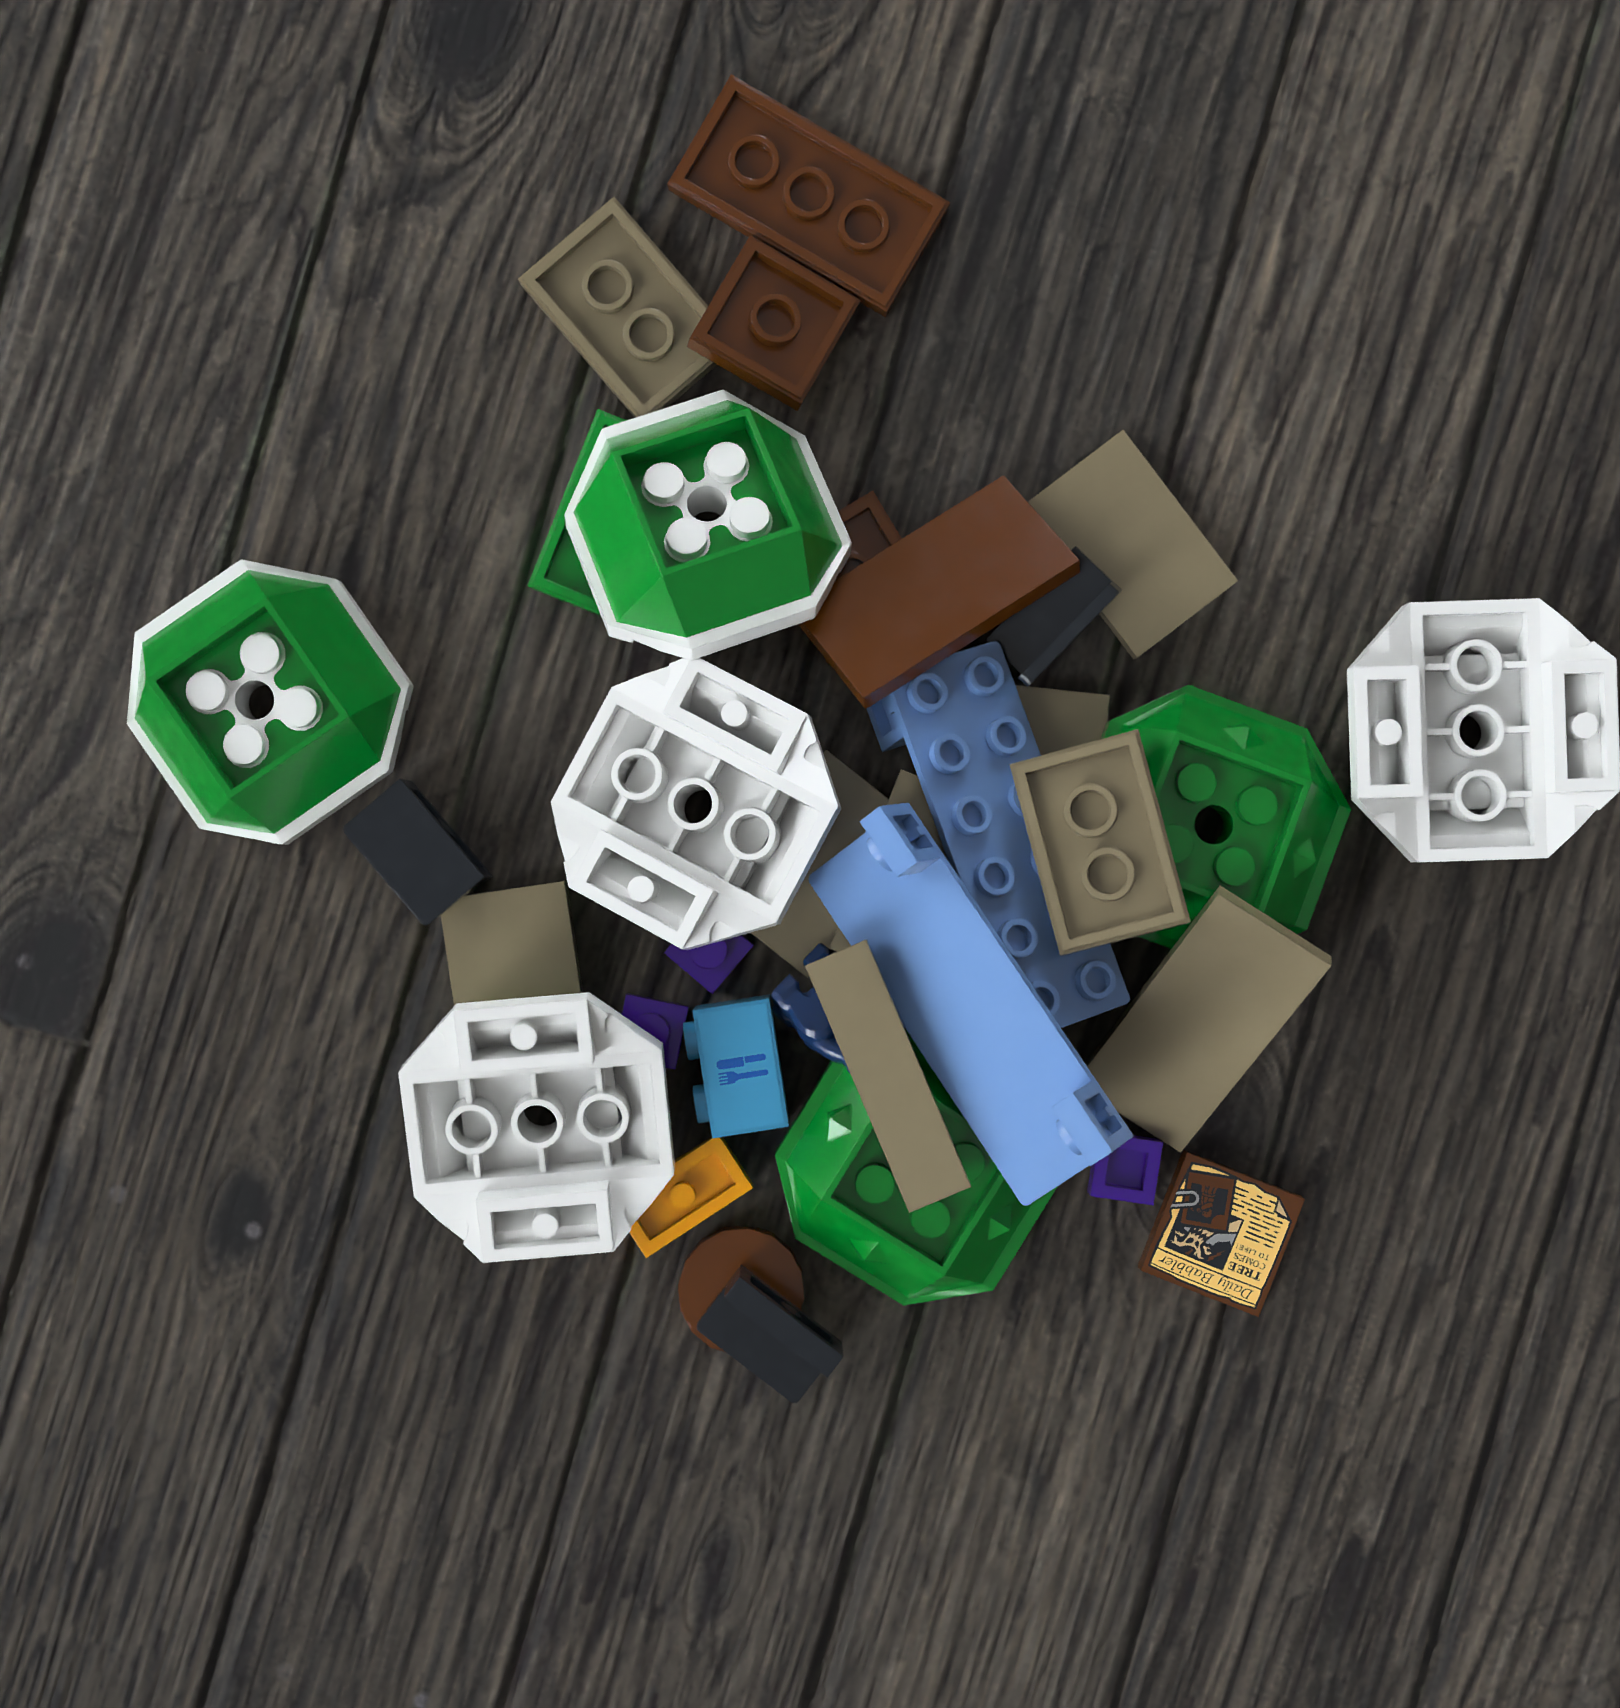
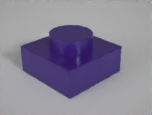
[664,935,754,994]
[622,993,689,1069]
[1087,1135,1163,1206]

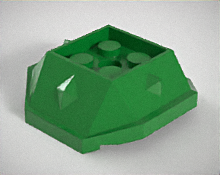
[1101,685,1351,949]
[775,1027,1058,1306]

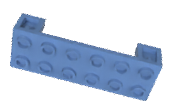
[867,641,1130,1028]
[808,803,1134,1206]

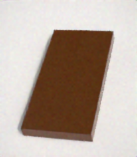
[667,74,950,318]
[798,475,1080,709]

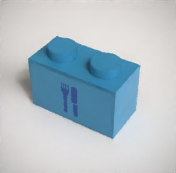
[683,994,789,1138]

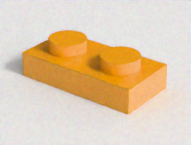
[629,1136,754,1258]

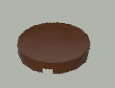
[678,1226,805,1352]

